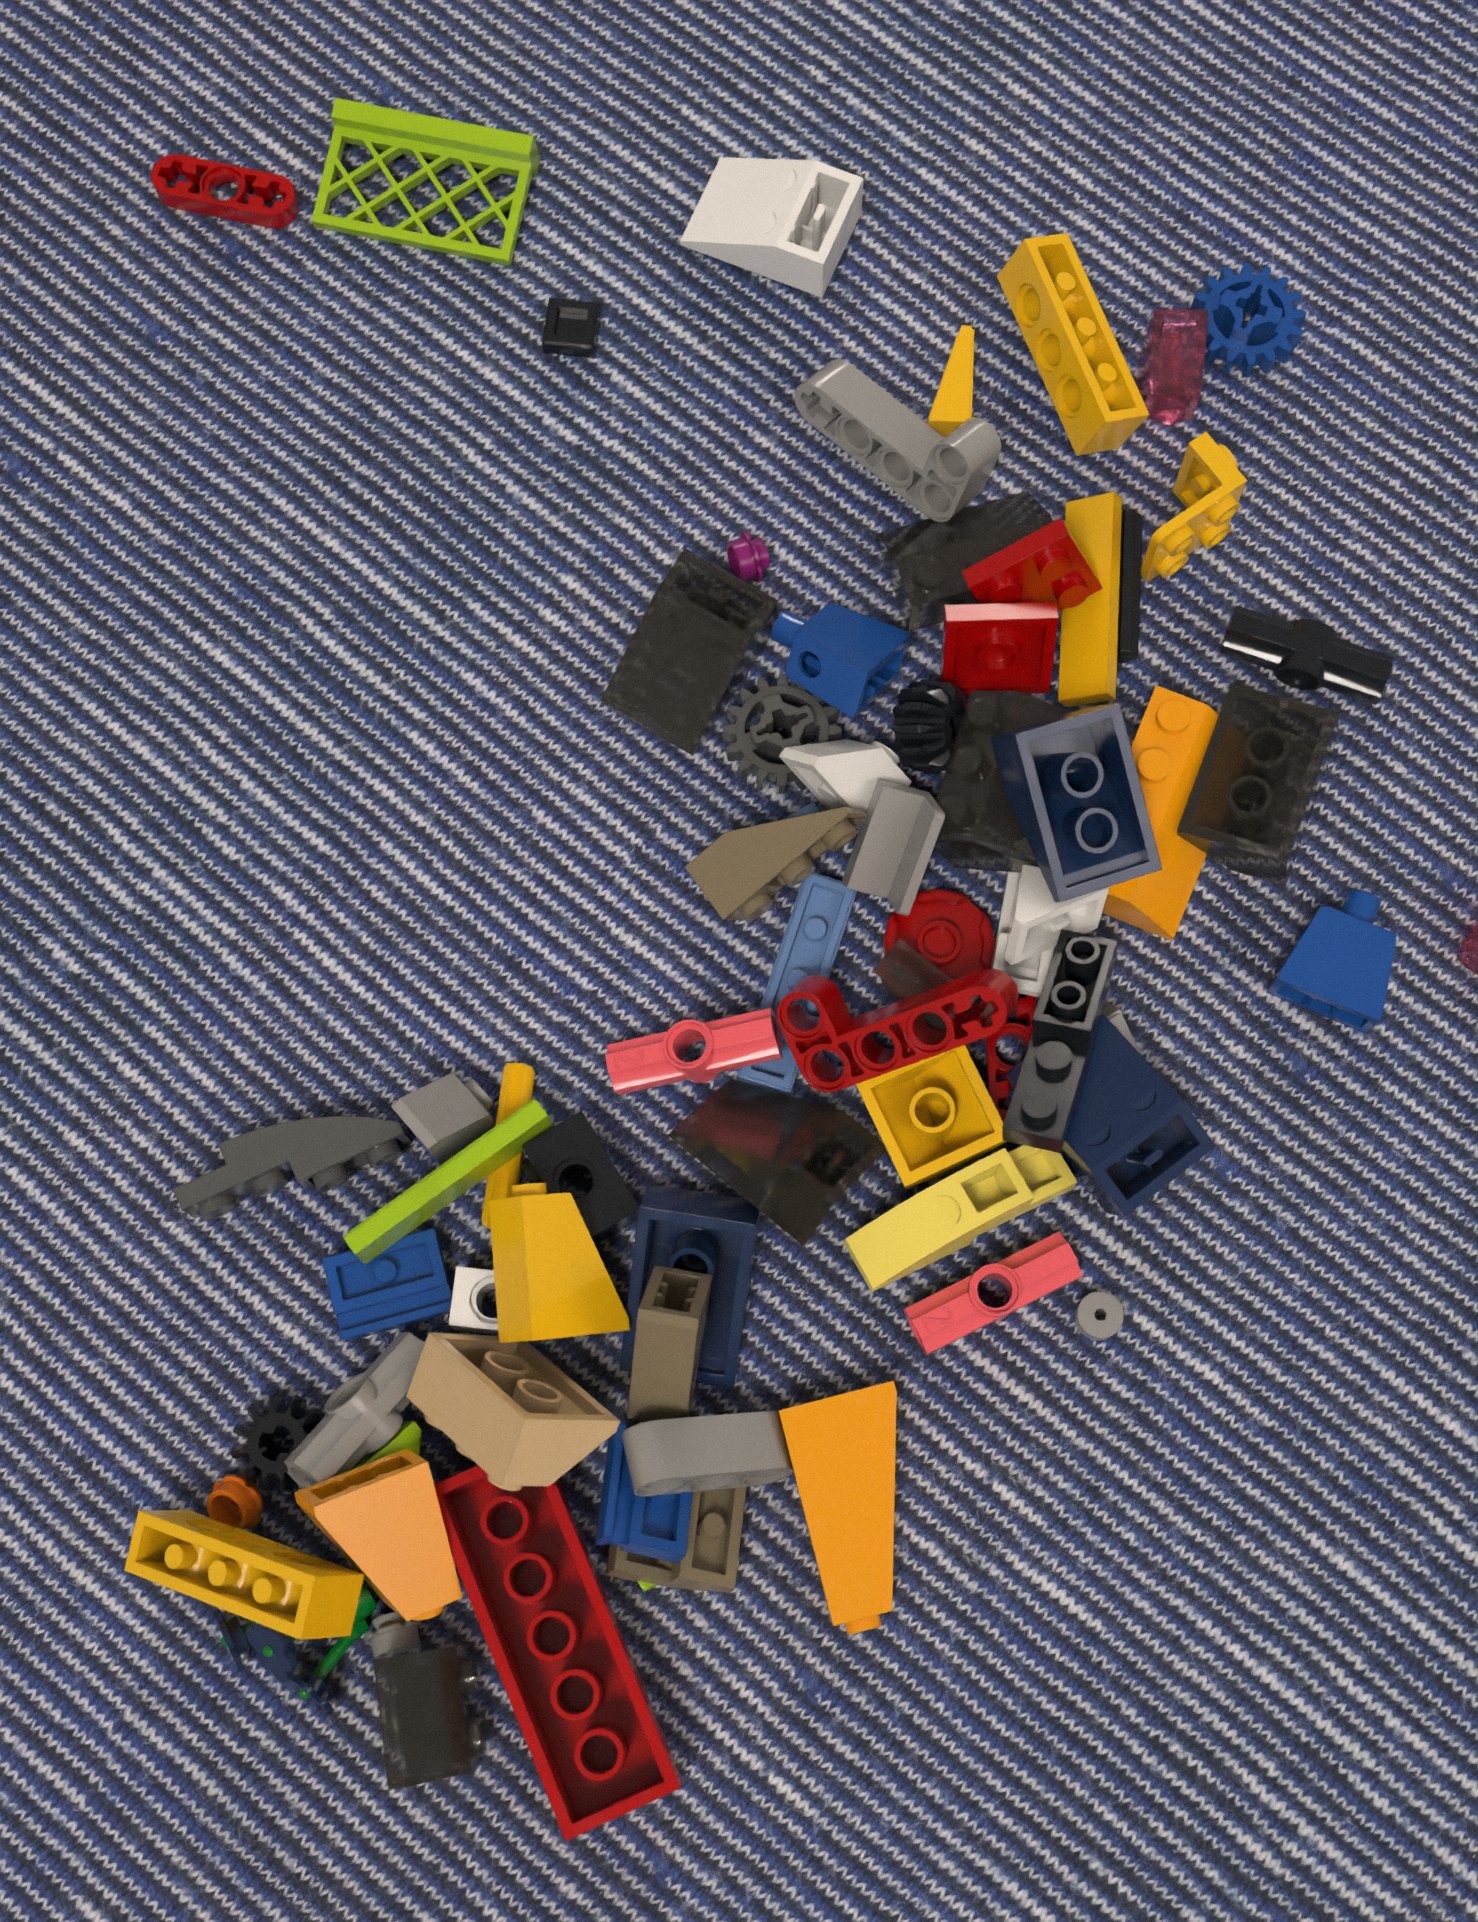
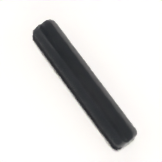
[1117,509,1143,664]

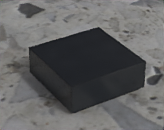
[542,298,602,358]

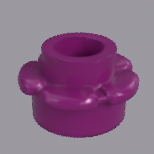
[726,531,770,583]

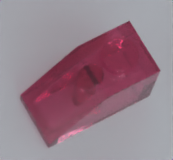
[1138,309,1208,425]

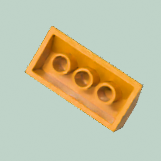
[1102,685,1250,941]

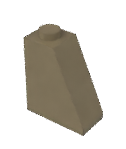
[627,1265,713,1423]

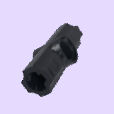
[1219,605,1394,705]

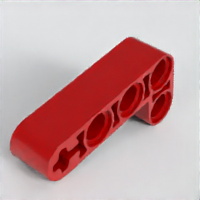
[777,968,1019,1093]

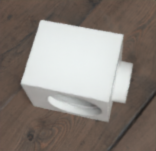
[448,1266,499,1335]

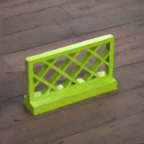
[311,97,541,266]

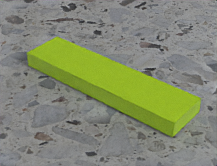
[343,1099,553,1265]

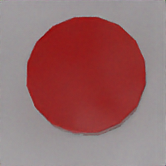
[882,889,995,995]

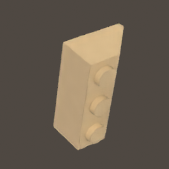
[406,1332,620,1491]

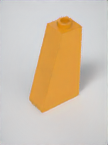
[779,1381,897,1635]

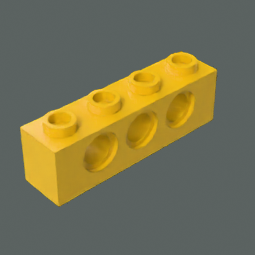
[997,233,1150,456]
[124,1510,365,1640]

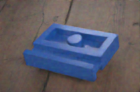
[322,1228,452,1343]
[595,1423,693,1563]

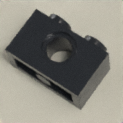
[520,1111,639,1246]

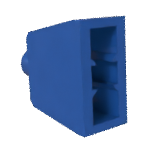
[771,604,912,718]
[1266,889,1397,1034]

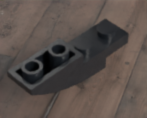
[1002,929,1118,1153]

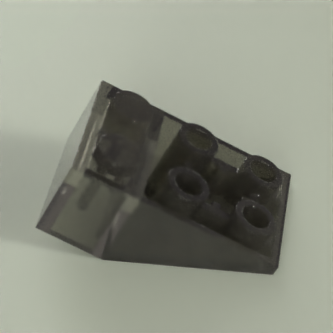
[601,548,778,756]
[669,1079,887,1246]

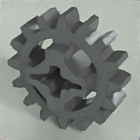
[723,674,842,794]

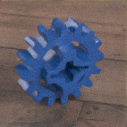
[1188,263,1306,377]

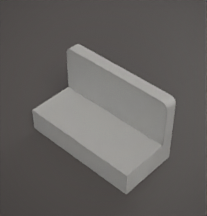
[842,779,945,916]

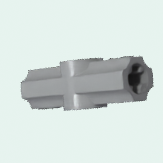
[284,1332,425,1488]

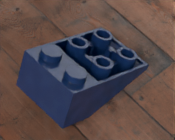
[1005,1014,1216,1217]

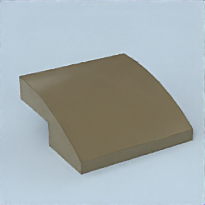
[606,1487,746,1593]

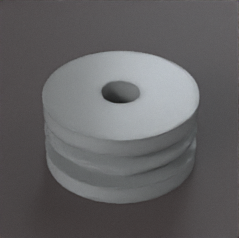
[1074,1291,1124,1340]

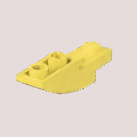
[843,1145,1077,1293]

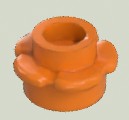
[207,1474,263,1529]

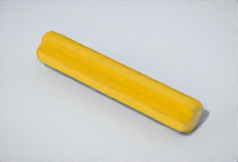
[481,1063,535,1229]

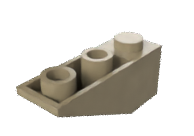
[685,807,867,922]

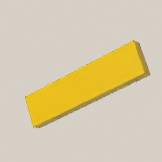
[1058,492,1122,708]

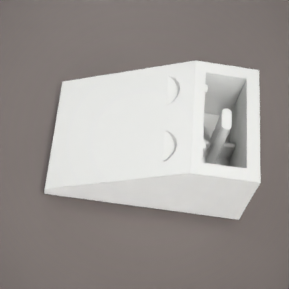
[680,157,863,297]

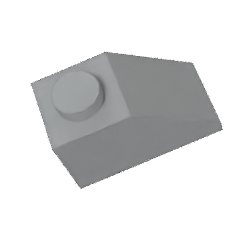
[391,1072,495,1165]

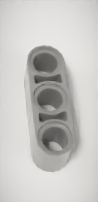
[622,1411,793,1497]

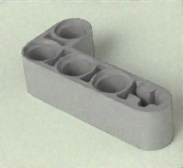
[794,359,1001,522]

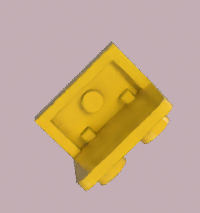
[1141,432,1247,582]

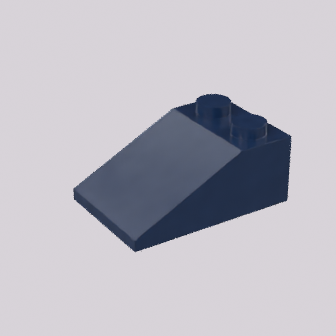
[990,703,1162,903]
[619,1184,762,1388]

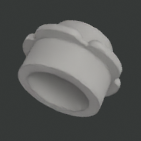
[363,1612,422,1659]

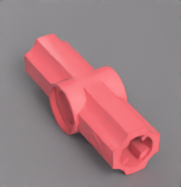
[605,1008,783,1095]
[903,1231,1083,1356]

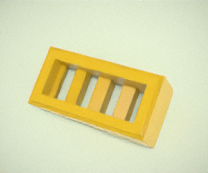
[928,325,974,437]

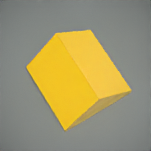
[856,1045,1006,1188]

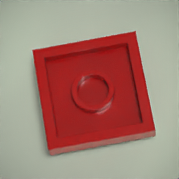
[962,518,1103,612]
[940,602,1059,695]

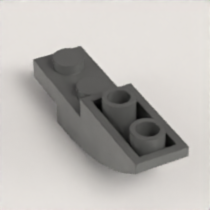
[173,1116,412,1220]

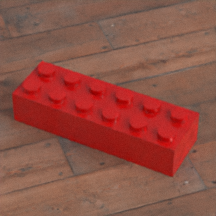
[434,1465,684,1842]

